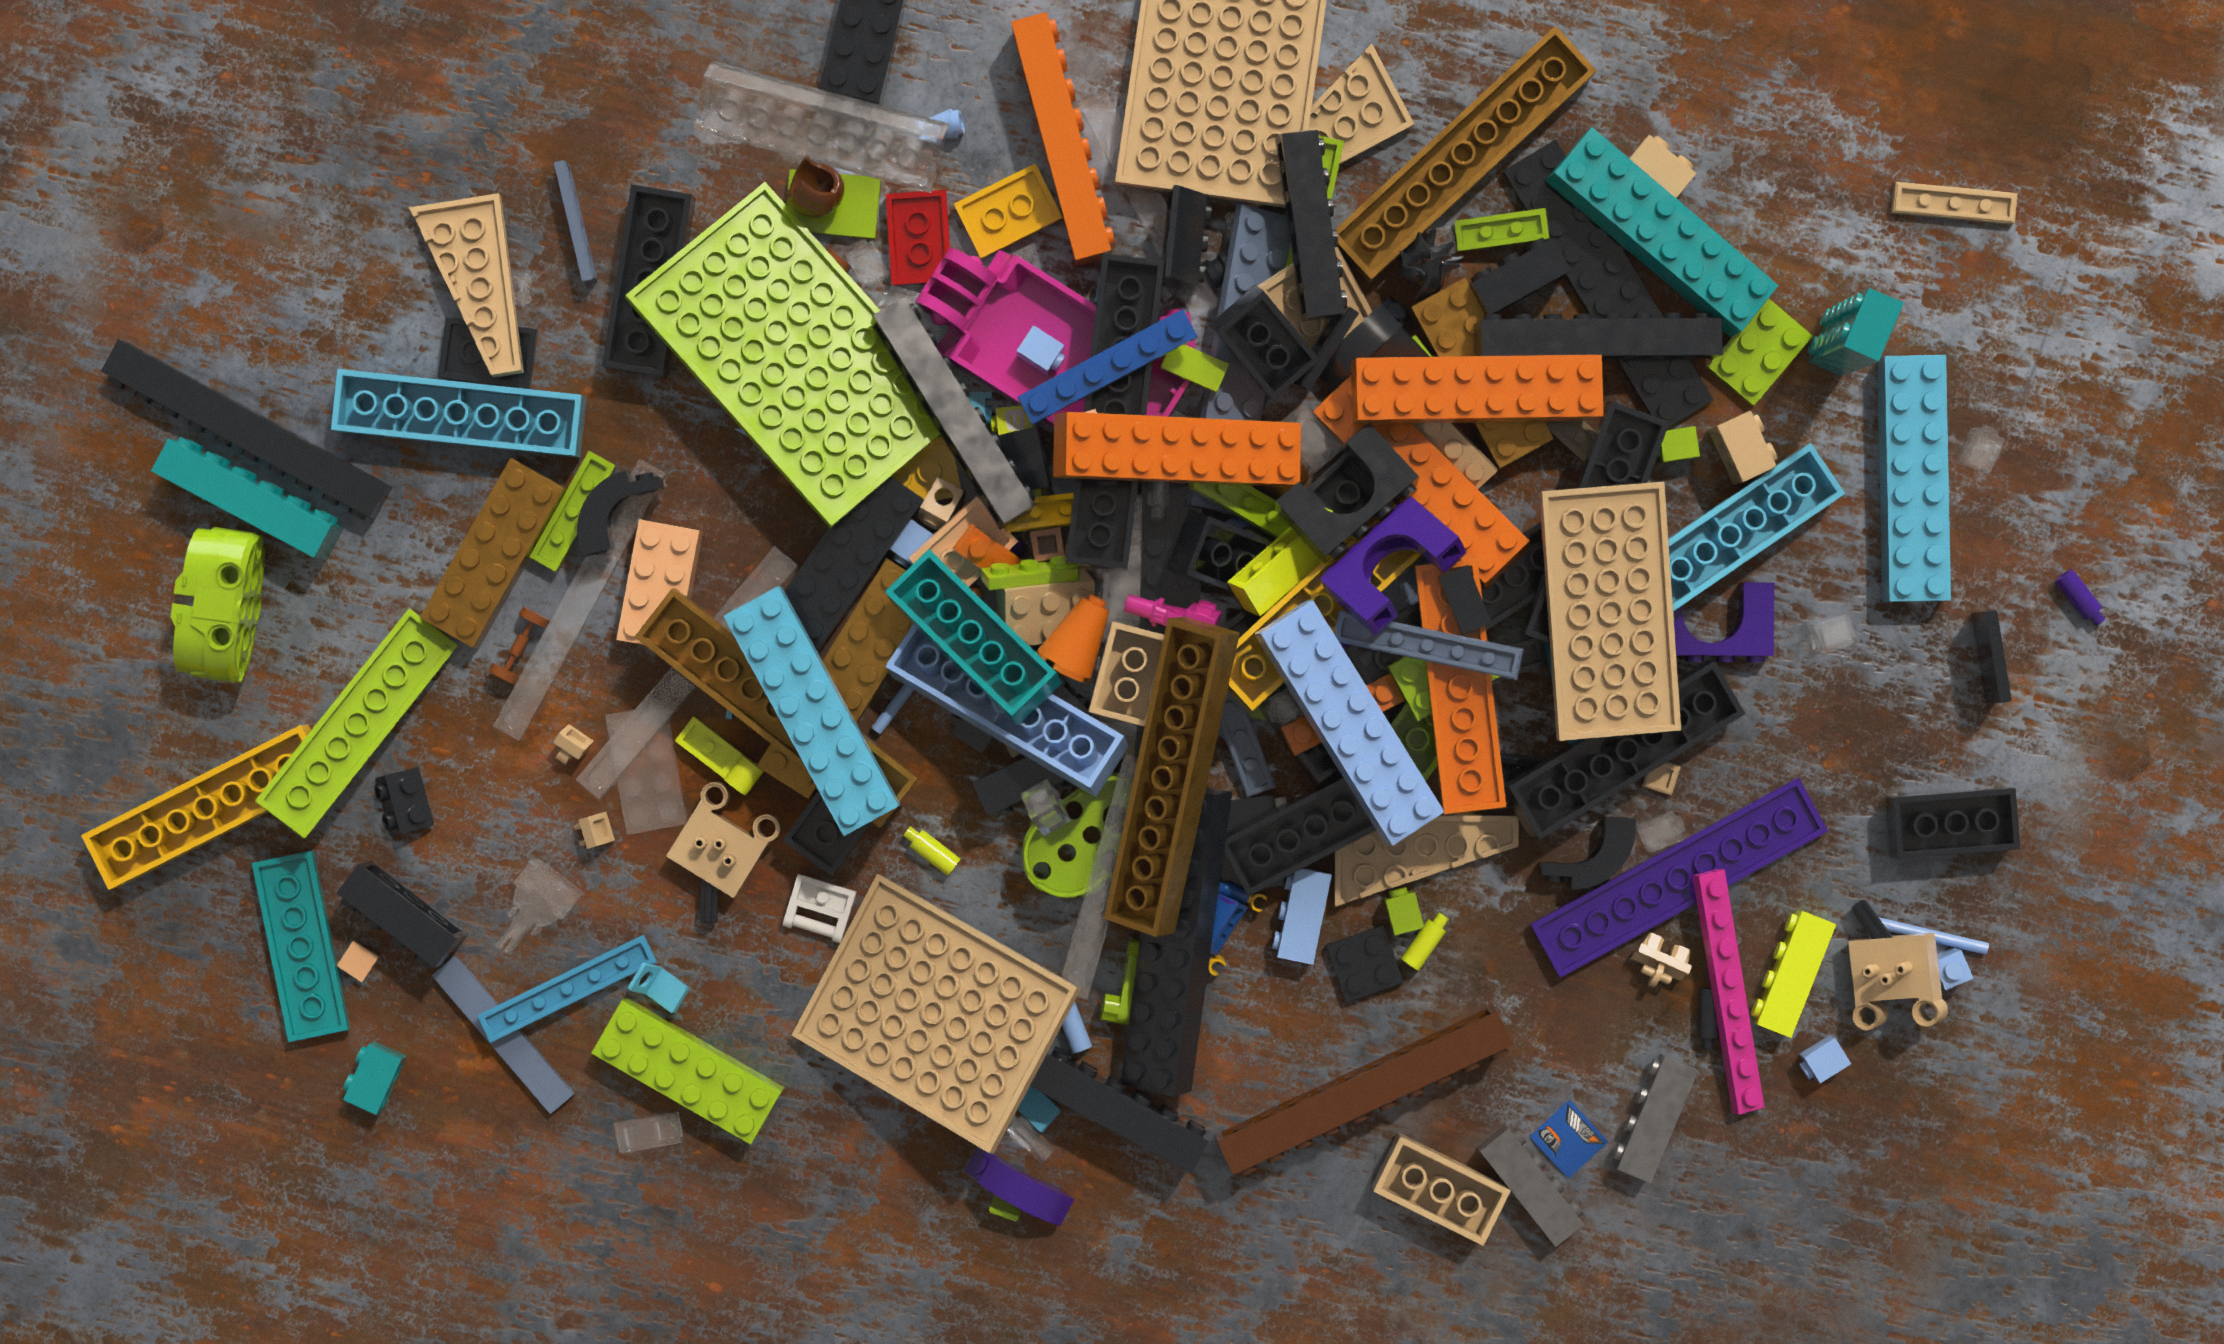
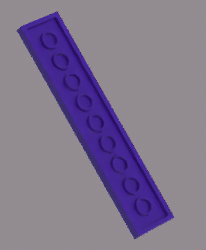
[1530,777,1828,978]

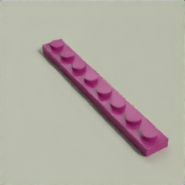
[1692,869,1764,1115]

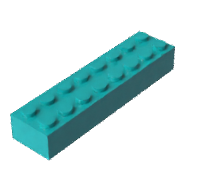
[1545,127,1779,338]

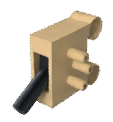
[666,782,783,924]
[1848,899,1948,1031]

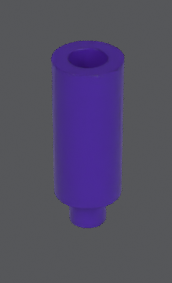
[2054,568,2105,626]

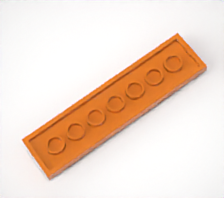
[1415,559,1506,814]

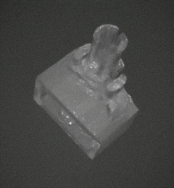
[1280,402,1343,474]
[495,857,585,956]

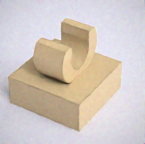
[553,724,594,765]
[574,812,615,849]

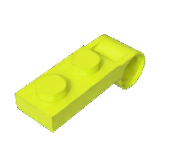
[675,716,764,796]

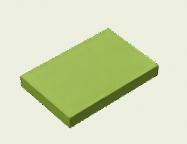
[786,169,881,239]

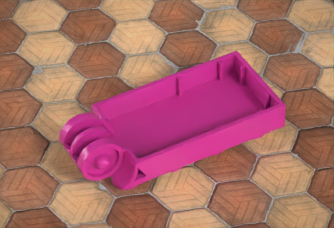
[915,248,1191,428]

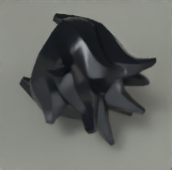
[1396,228,1463,299]

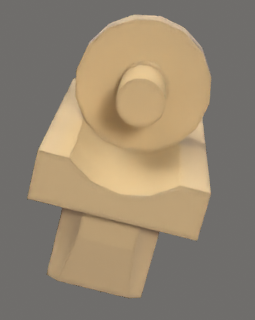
[1630,933,1692,988]

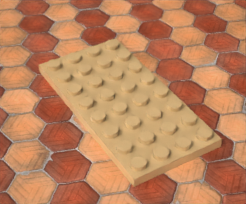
[1539,482,1681,741]

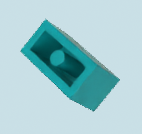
[343,1041,407,1115]

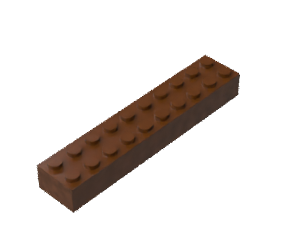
[1216,1006,1513,1176]

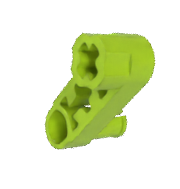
[1100,938,1140,1026]

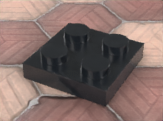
[1326,924,1404,1003]

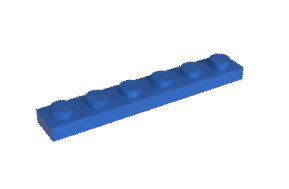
[1017,309,1198,425]

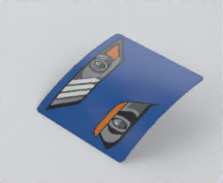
[1530,1100,1608,1178]

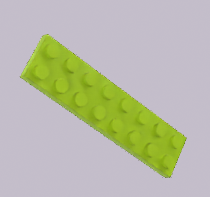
[255,608,458,840]

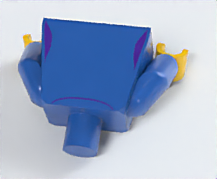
[1208,882,1267,976]

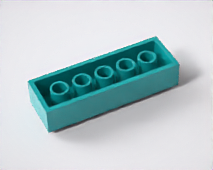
[1808,288,1904,376]
[151,437,344,560]
[885,549,1062,726]

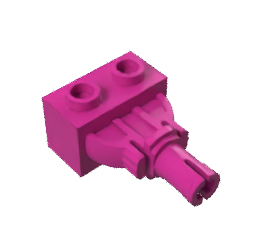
[1123,594,1222,627]

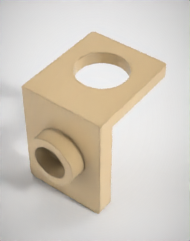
[917,477,964,530]

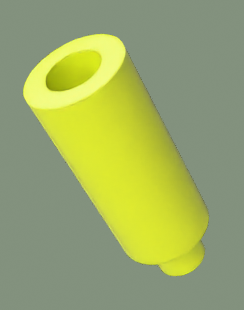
[903,826,961,876]
[1400,912,1449,971]

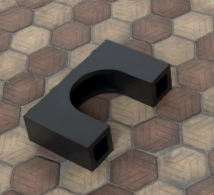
[1275,423,1419,564]

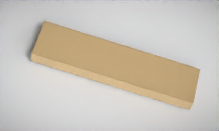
[1891,182,2018,225]

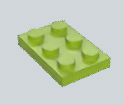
[1706,298,1813,406]

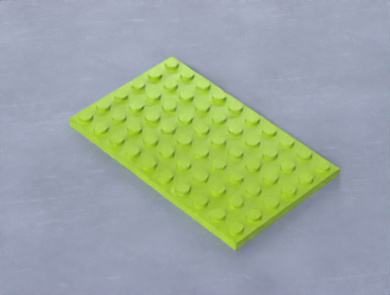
[625,182,940,528]

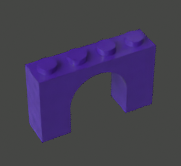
[1320,496,1467,636]
[1673,582,1775,662]

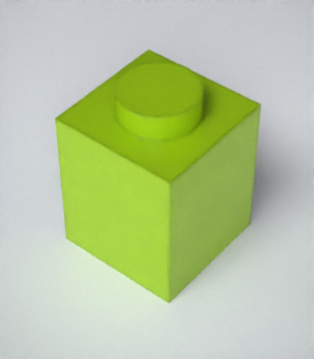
[1657,426,1700,463]
[1383,887,1424,935]

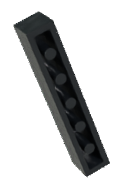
[1275,129,1347,322]

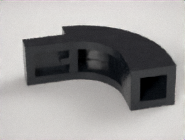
[1319,296,1412,392]
[577,470,665,556]
[1538,816,1636,889]

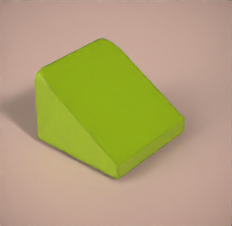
[989,1194,1021,1221]

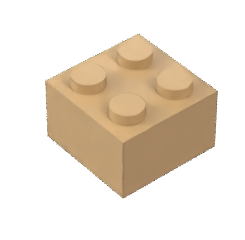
[1708,411,1778,485]

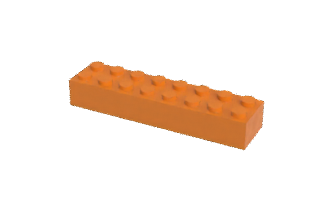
[1011,12,1116,267]
[1351,355,1604,424]
[1313,375,1530,590]
[1053,412,1301,487]

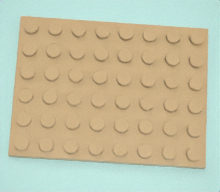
[1115,0,1327,208]
[792,874,1081,1154]

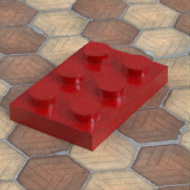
[885,190,951,286]

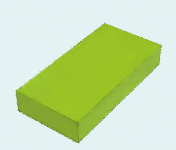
[1160,345,1229,393]

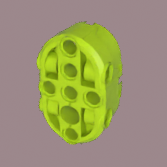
[170,527,265,683]
[1022,772,1134,898]

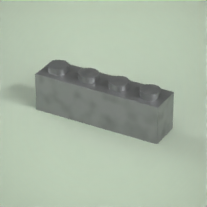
[1612,1053,1698,1183]
[1477,1125,1585,1247]

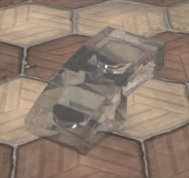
[614,1112,684,1153]

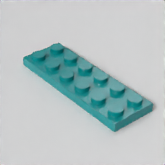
[252,850,350,1042]

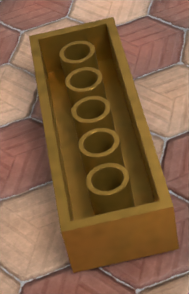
[1409,278,1554,470]
[419,458,567,648]

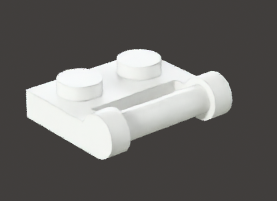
[782,874,857,943]

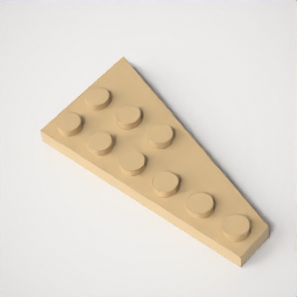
[1248,43,1414,208]
[409,193,524,377]
[1334,815,1519,907]

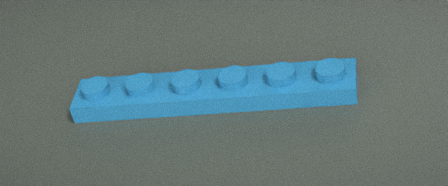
[477,934,657,1043]

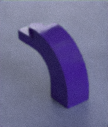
[965,1147,1075,1226]

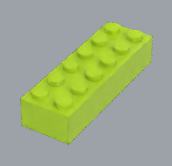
[592,997,785,1145]

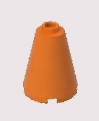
[1036,594,1110,684]

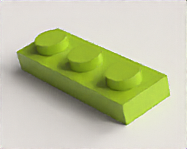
[1454,208,1550,252]
[981,556,1079,590]

